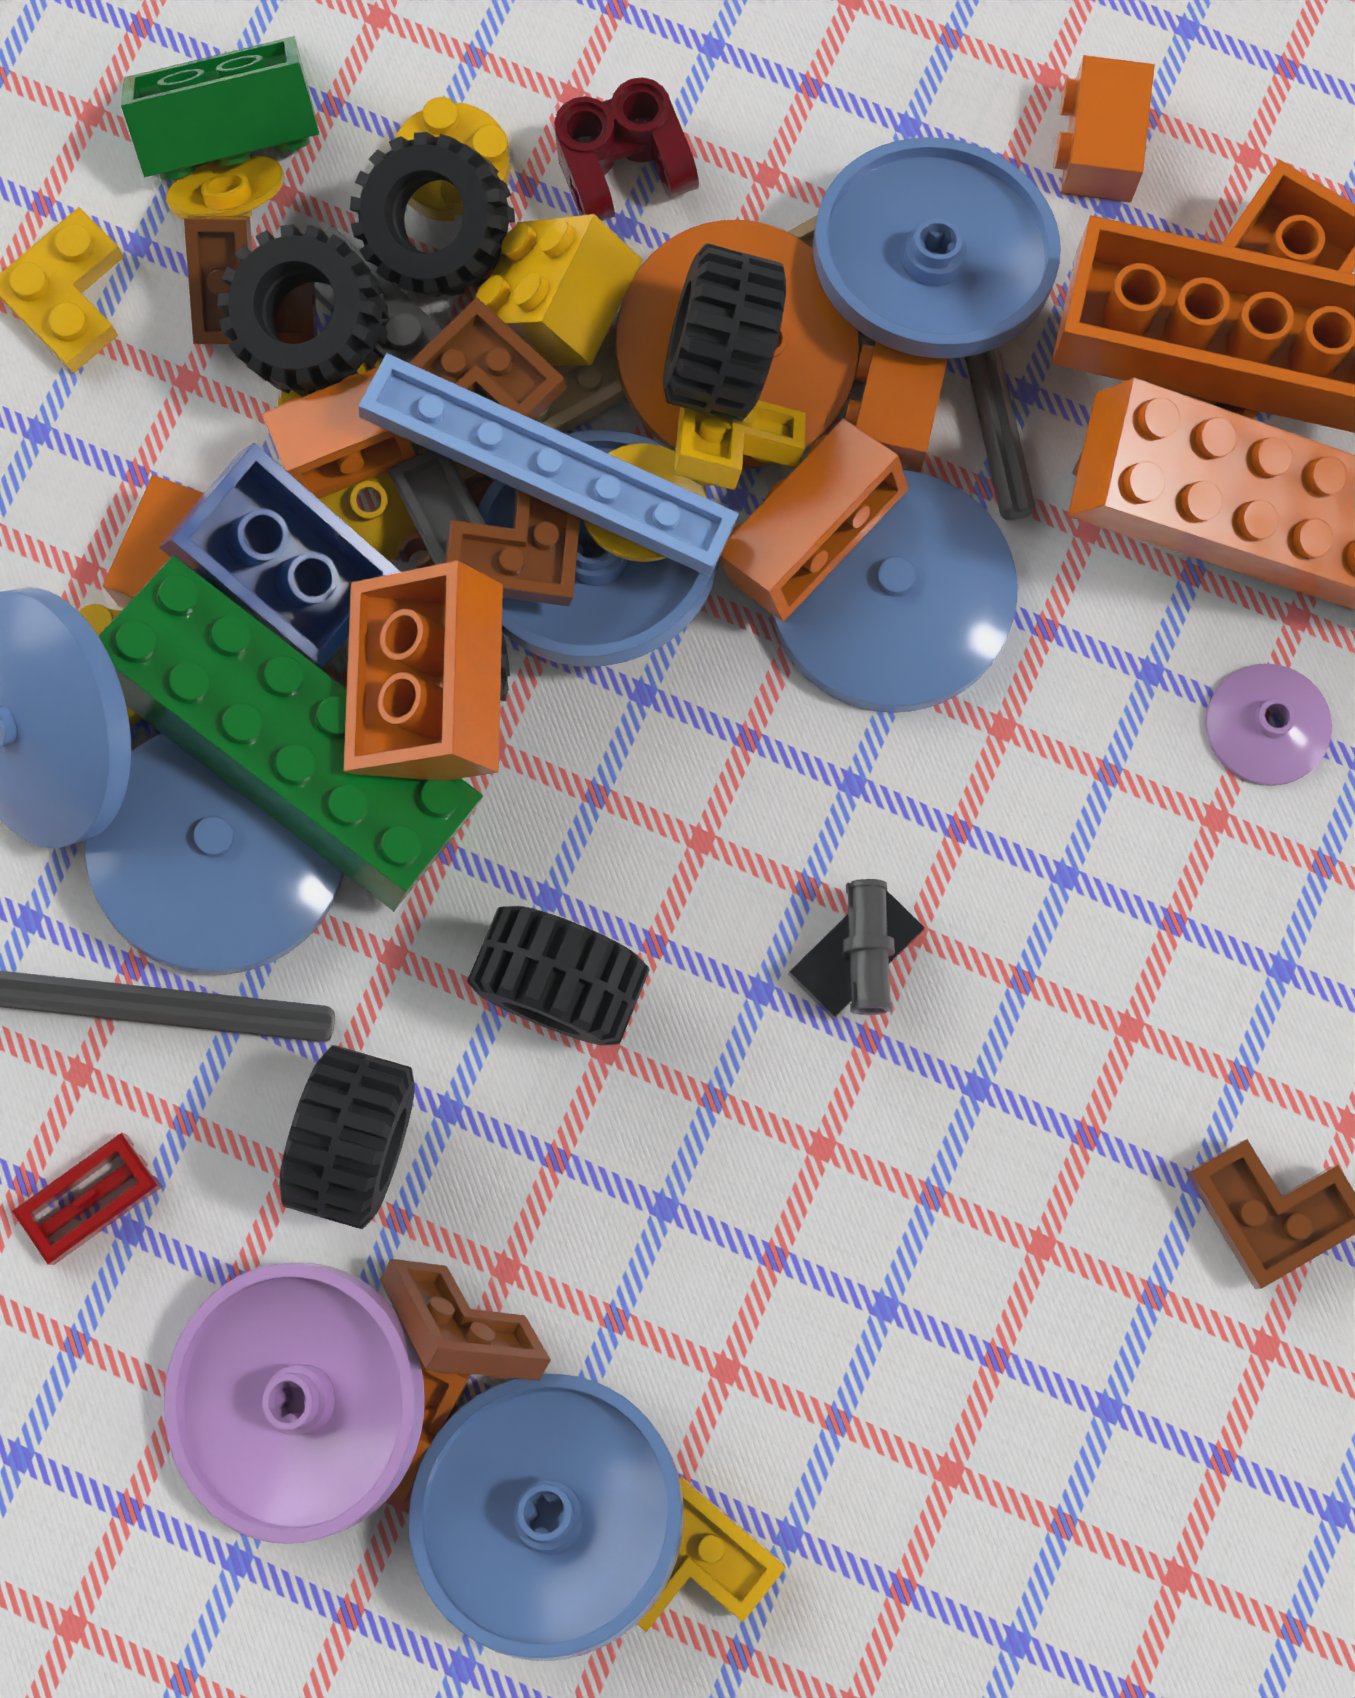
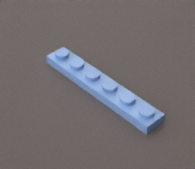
[358,353,739,577]

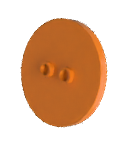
[614,220,859,470]

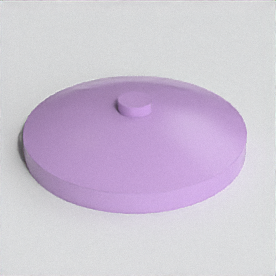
[164,1263,425,1544]

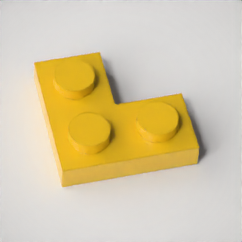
[0,207,124,374]
[673,400,806,490]
[637,1475,786,1632]

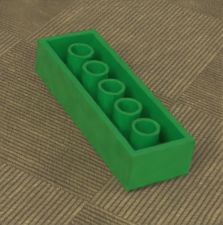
[98,555,484,912]

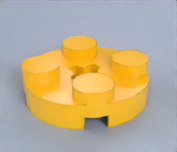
[395,97,510,221]

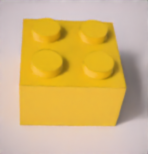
[475,214,643,366]

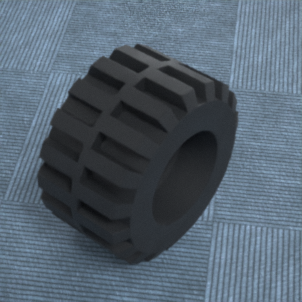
[350,132,515,297]
[217,224,389,397]
[663,243,786,422]
[467,906,650,1046]
[279,1045,415,1229]

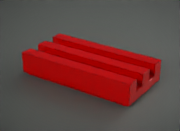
[12,1132,163,1265]

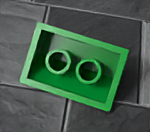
[121,36,320,181]

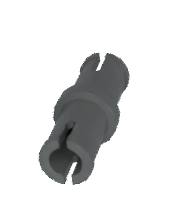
[843,879,895,1015]

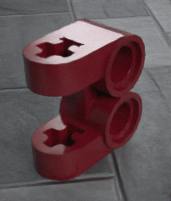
[554,77,699,221]

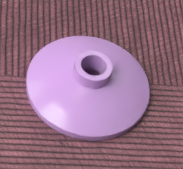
[1206,664,1332,786]

